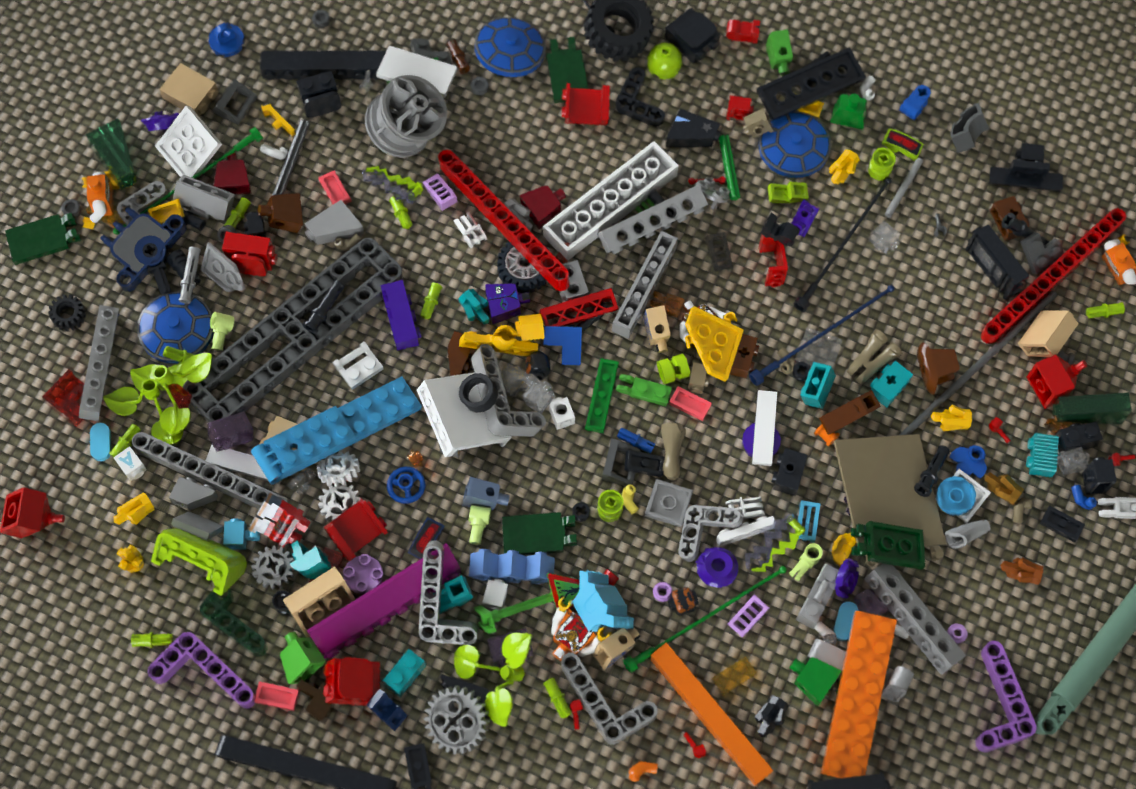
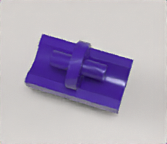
[791,199,820,237]

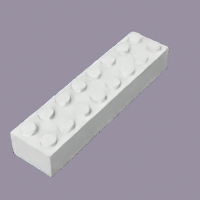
[543,141,679,261]

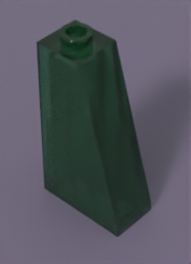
[86,118,137,190]
[1053,392,1132,424]

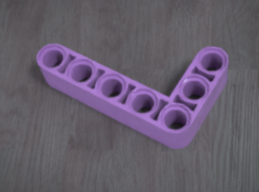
[148,632,255,709]
[975,641,1037,753]

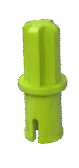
[389,195,413,230]
[224,197,251,228]
[420,283,443,319]
[1086,302,1125,319]
[163,346,194,364]
[109,424,141,457]
[131,632,173,648]
[543,678,571,719]

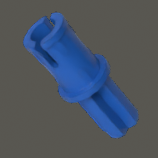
[617,428,656,454]

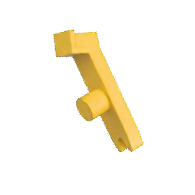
[261,104,295,137]

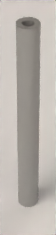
[885,157,923,218]

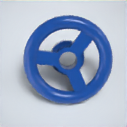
[387,467,426,504]

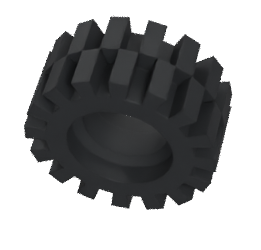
[48,294,86,331]

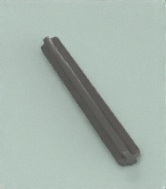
[272,119,310,195]

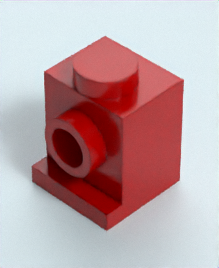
[726,95,754,120]

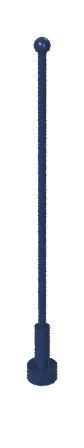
[749,285,895,386]

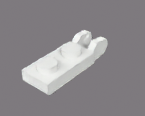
[1098,497,1136,519]

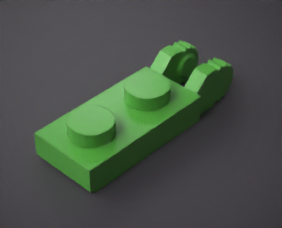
[616,374,672,406]

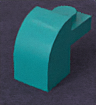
[290,540,332,579]
[434,575,473,614]

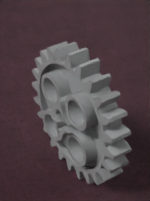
[424,686,490,754]

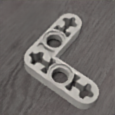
[117,181,166,226]
[679,505,743,562]

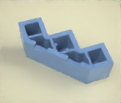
[469,549,555,584]

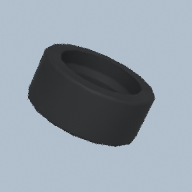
[459,373,498,413]

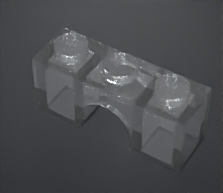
[500,363,555,414]

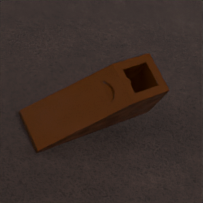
[447,331,477,376]
[819,390,881,435]

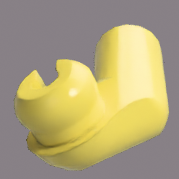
[622,484,639,515]

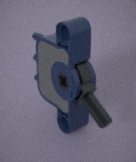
[100,207,187,295]

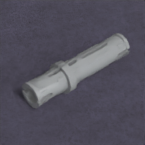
[179,247,201,304]

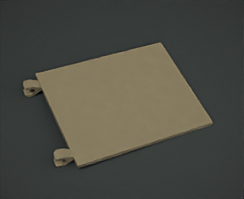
[834,434,946,567]

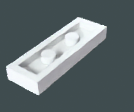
[716,516,776,547]

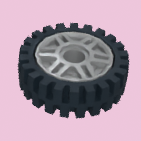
[497,242,551,293]

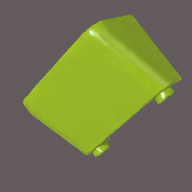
[151,528,247,596]

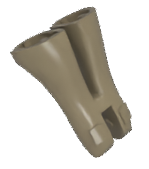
[847,329,903,385]
[661,423,686,481]

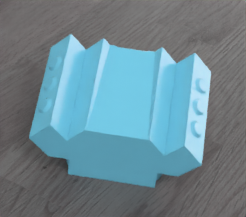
[572,571,634,632]

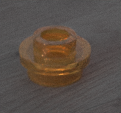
[407,449,424,468]

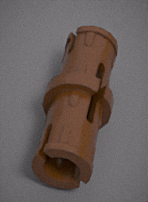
[446,39,471,74]

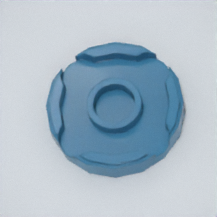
[936,476,976,516]

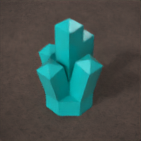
[458,289,490,325]

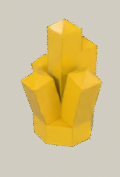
[829,149,860,184]
[931,404,972,431]
[114,492,155,525]
[116,544,144,573]

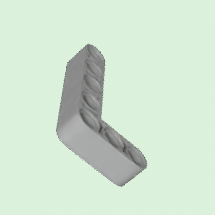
[471,344,546,437]
[419,540,479,645]
[807,639,914,702]
[561,653,658,745]

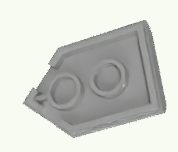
[200,242,246,292]

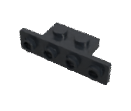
[989,159,1063,192]

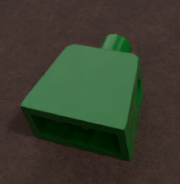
[830,94,867,130]
[789,657,842,706]

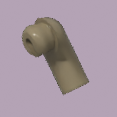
[334,233,362,251]
[777,347,795,375]
[1013,497,1033,523]

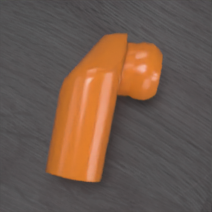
[629,761,658,782]

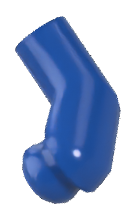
[1071,485,1097,510]

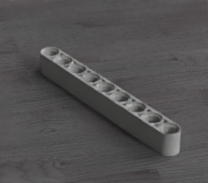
[132,432,288,509]

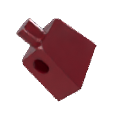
[214,153,252,195]
[520,185,566,230]

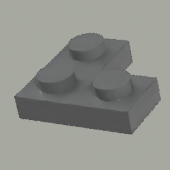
[410,39,452,65]
[1020,232,1064,274]

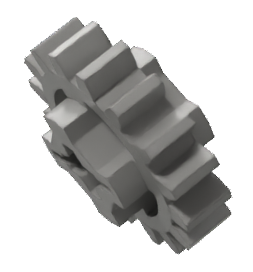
[251,545,295,590]

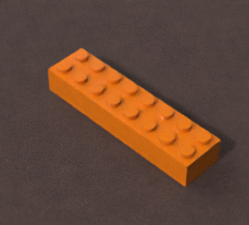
[820,610,897,778]

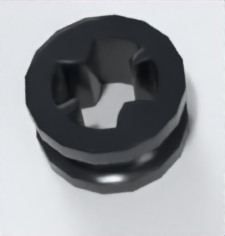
[792,362,810,381]
[572,502,590,522]

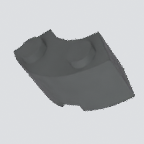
[951,103,989,153]

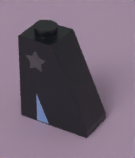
[665,109,721,148]

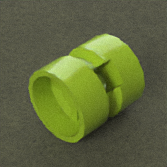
[868,147,896,181]
[657,353,690,385]
[597,490,624,522]

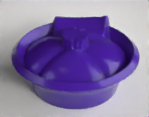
[140,111,179,131]
[695,547,739,588]

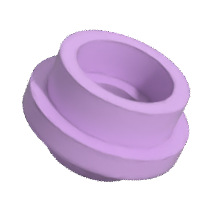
[653,582,673,602]
[947,624,967,644]

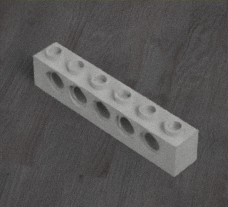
[597,185,708,255]
[612,231,678,339]
[79,305,119,421]
[864,563,966,675]

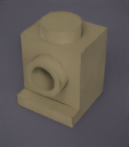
[743,109,774,138]
[688,362,710,394]

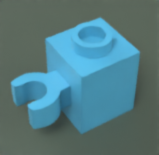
[223,518,260,550]

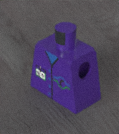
[485,283,530,324]

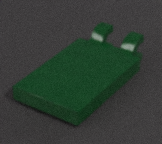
[546,37,588,104]
[5,212,81,265]
[502,512,577,555]
[851,521,925,570]

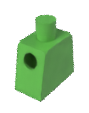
[765,29,793,76]
[280,632,326,684]

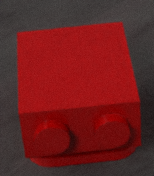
[222,232,277,276]
[324,657,380,706]

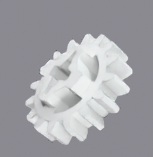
[317,451,360,487]
[318,482,361,521]

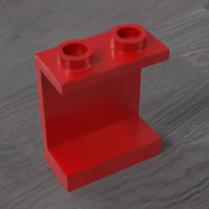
[561,83,610,126]
[758,234,788,287]
[323,499,388,561]

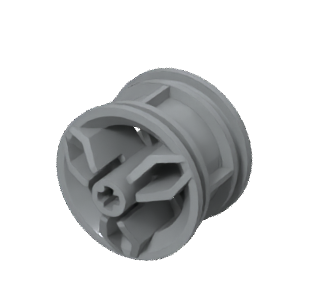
[365,75,447,158]

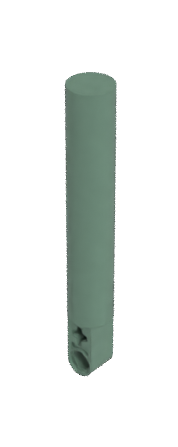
[1034,584,1136,735]

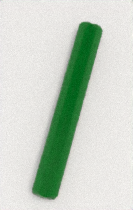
[719,135,740,201]

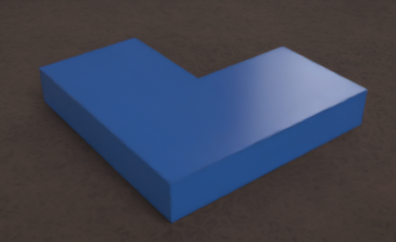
[543,326,582,365]

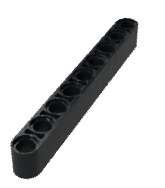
[214,735,397,789]

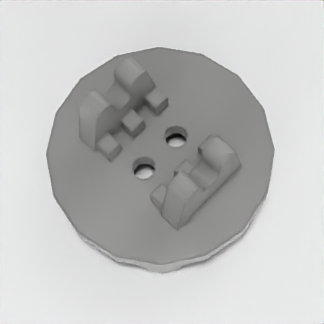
[695,177,730,210]

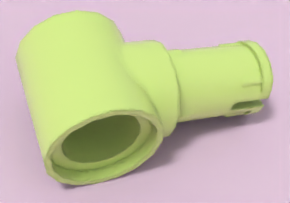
[210,312,234,351]
[469,505,491,545]
[789,543,823,581]

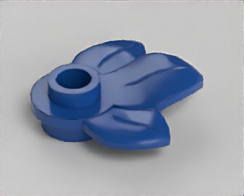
[949,445,987,478]

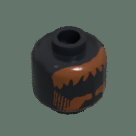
[525,351,550,381]
[668,587,699,616]

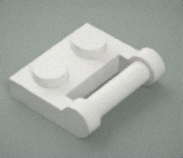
[332,341,383,390]

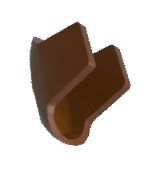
[917,342,960,395]

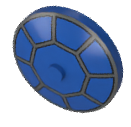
[475,17,546,77]
[758,111,831,178]
[137,292,214,364]

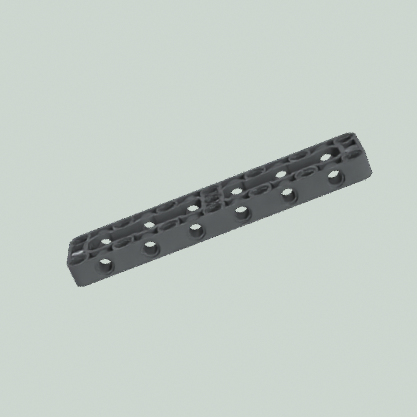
[183,238,403,430]

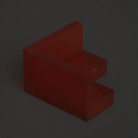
[42,369,84,427]

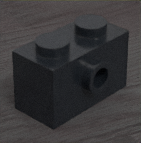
[1055,421,1103,455]
[771,448,808,496]
[1082,457,1117,495]

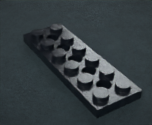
[756,47,866,121]

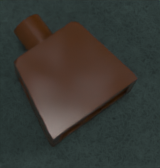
[258,193,303,233]

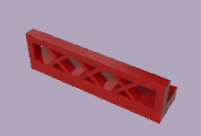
[539,288,619,326]

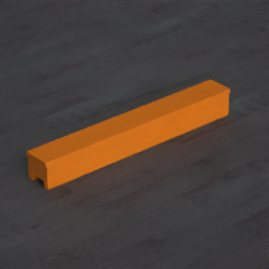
[651,642,773,786]

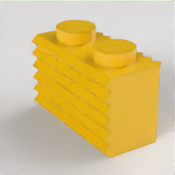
[515,314,545,342]

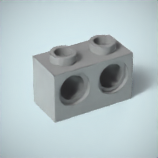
[559,260,589,302]

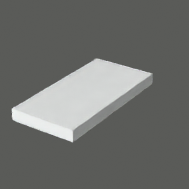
[376,46,457,98]

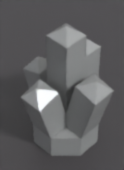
[504,199,533,231]

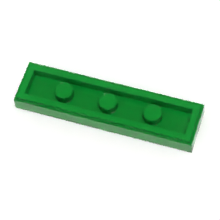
[585,358,619,434]

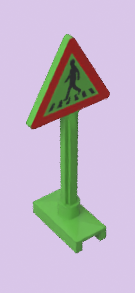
[474,573,580,634]

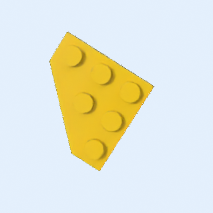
[685,306,744,382]

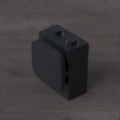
[664,8,720,64]
[296,71,341,118]

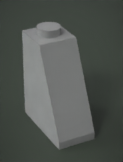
[304,200,364,245]

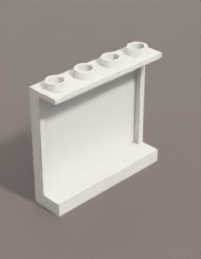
[417,373,512,458]

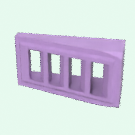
[422,173,457,211]
[728,594,770,638]

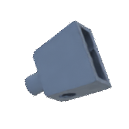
[462,477,510,511]

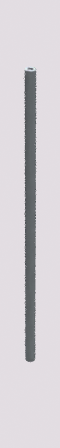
[899,291,1057,435]

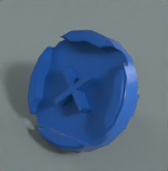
[208,23,245,57]

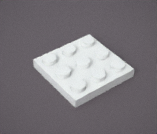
[155,106,222,177]

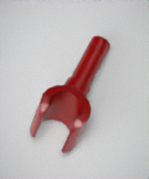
[989,417,1011,443]
[1109,453,1136,466]
[570,699,583,729]
[683,732,706,758]

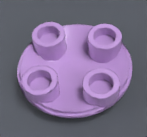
[343,554,383,594]

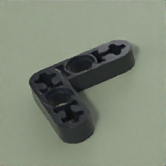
[616,67,665,127]

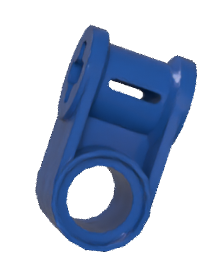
[899,85,931,121]

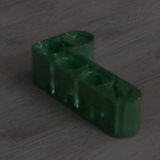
[200,588,268,657]

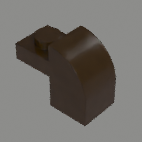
[297,680,334,725]

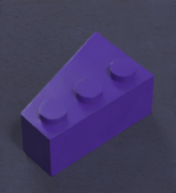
[381,280,421,351]

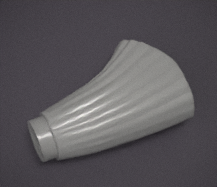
[945,519,991,549]

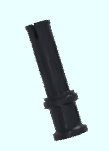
[1001,213,1050,245]
[302,280,345,334]
[914,445,950,497]

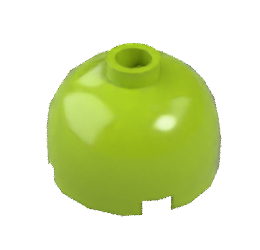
[647,43,682,79]

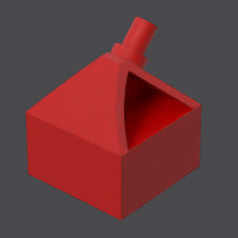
[1026,354,1088,409]
[0,487,65,538]

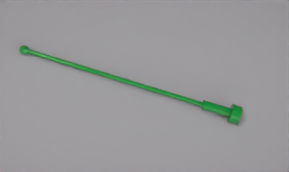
[113,127,263,235]
[623,566,787,673]

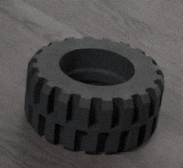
[584,0,654,62]

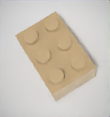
[283,567,356,637]

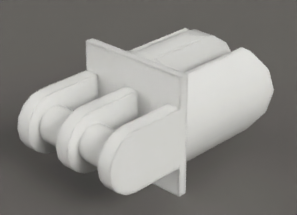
[454,212,487,248]
[725,497,765,522]

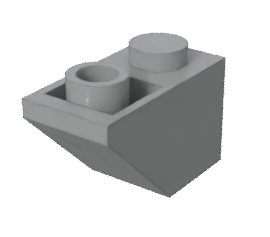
[169,477,218,510]

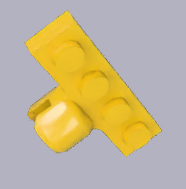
[459,325,538,357]

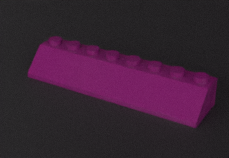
[307,543,461,659]

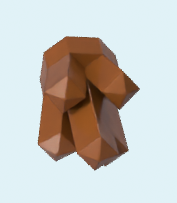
[1000,557,1043,585]

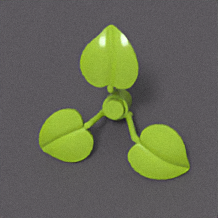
[130,353,212,435]
[103,364,187,445]
[454,633,532,727]

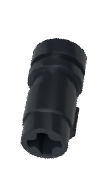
[166,249,201,287]

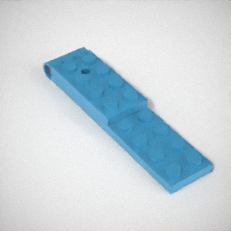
[251,377,422,485]

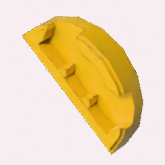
[831,532,856,567]

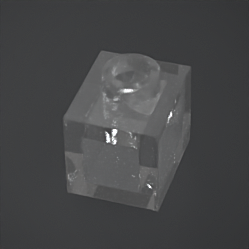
[869,221,901,254]

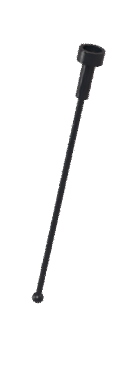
[793,177,892,312]

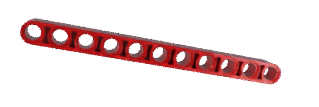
[438,149,570,291]
[981,208,1126,344]

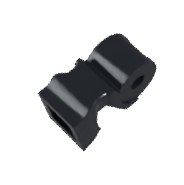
[760,212,799,246]

